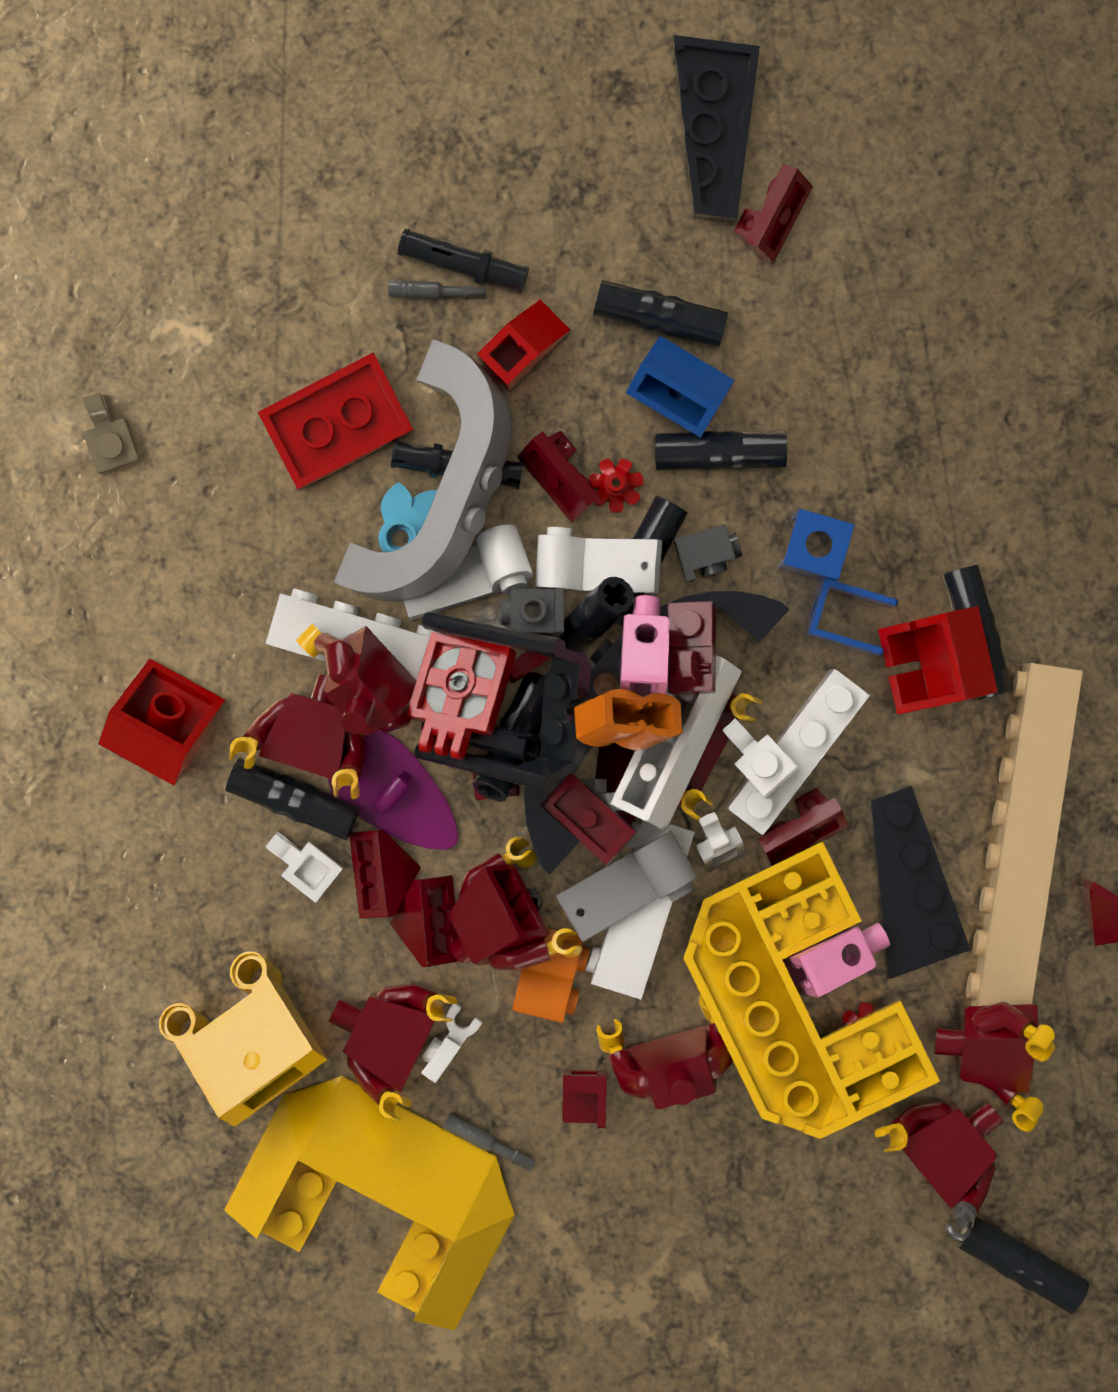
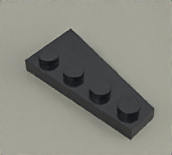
[673,35,760,222]
[869,786,971,979]

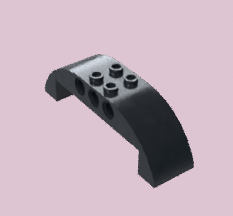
[524,591,789,874]

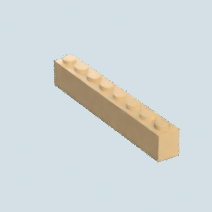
[966,663,1083,1006]

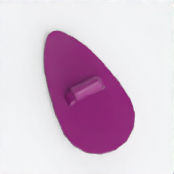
[327,730,458,850]

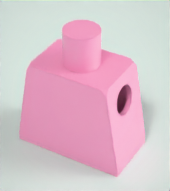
[619,595,670,697]
[783,923,890,997]

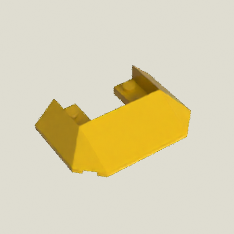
[683,842,940,1139]
[224,1075,515,1331]

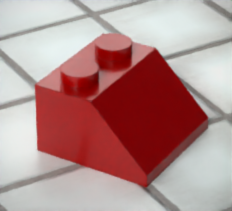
[98,658,225,786]

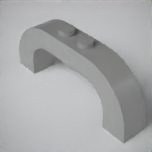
[334,340,512,602]

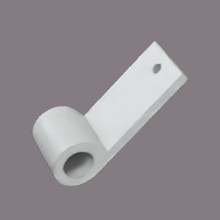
[404,524,533,621]
[535,527,662,593]

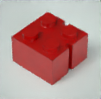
[878,606,998,715]

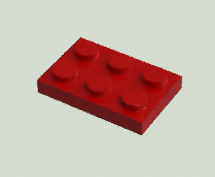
[257,352,414,491]

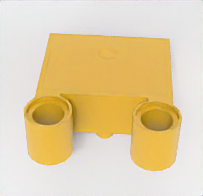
[159,952,328,1127]

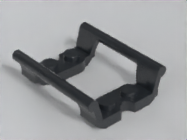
[415,612,591,792]

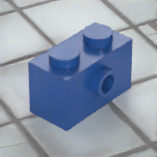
[626,336,735,438]

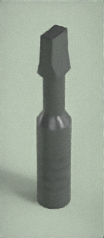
[388,280,486,300]
[442,1113,535,1171]

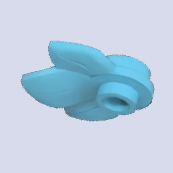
[378,482,437,552]

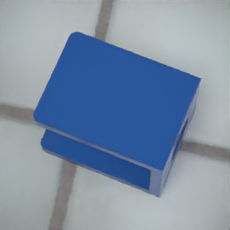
[778,508,855,581]
[804,578,899,656]

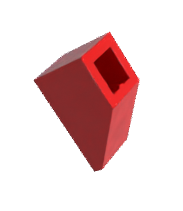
[477,299,571,391]

